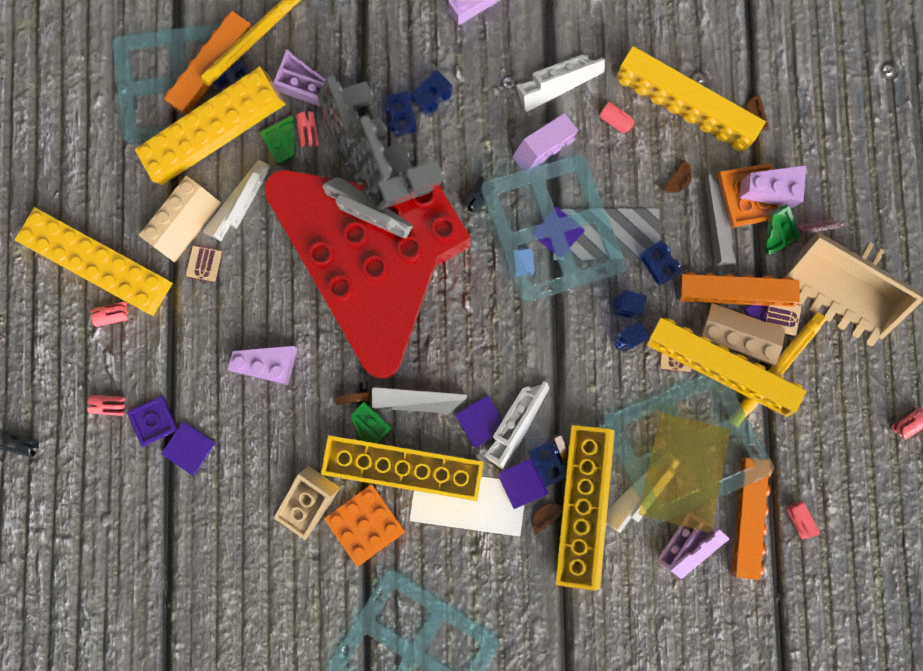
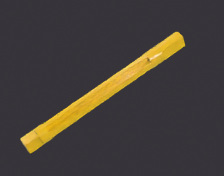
[201,0,301,86]
[728,312,826,429]

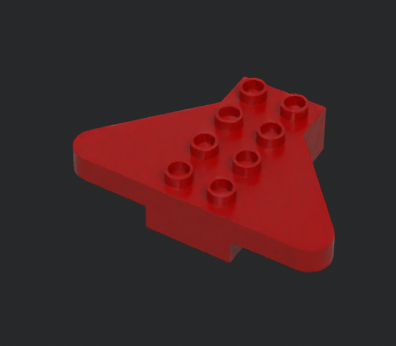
[264,170,471,379]

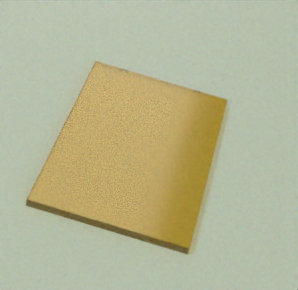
[638,413,731,533]

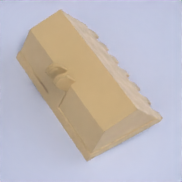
[785,232,923,346]

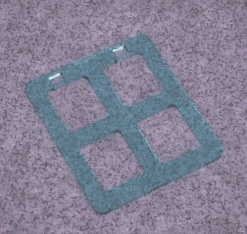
[113,23,244,144]
[481,155,626,303]
[604,375,774,524]
[328,570,500,671]

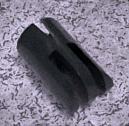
[461,176,495,213]
[0,430,39,457]

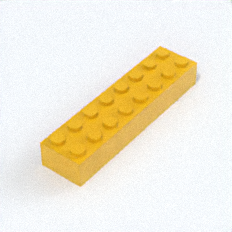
[616,46,766,152]
[134,67,286,185]
[15,207,173,316]
[647,318,807,417]
[556,425,615,591]
[321,435,484,501]

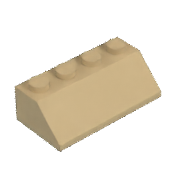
[139,176,221,262]
[699,303,785,365]

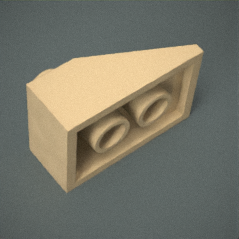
[274,466,340,540]

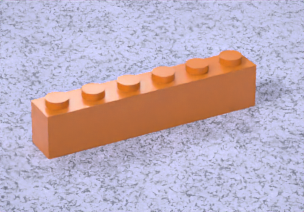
[164,11,252,116]
[679,272,800,307]
[731,458,772,580]

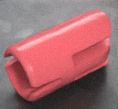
[599,102,634,133]
[296,111,319,147]
[90,302,128,327]
[87,395,125,416]
[891,407,923,439]
[786,501,820,539]

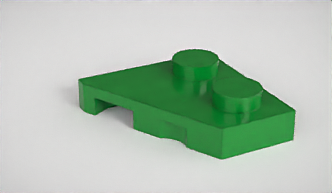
[260,115,295,166]
[765,204,800,256]
[351,401,393,444]

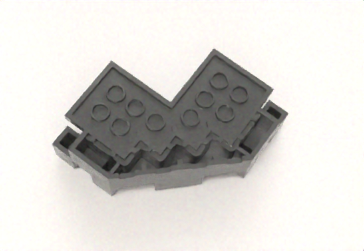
[317,76,445,211]

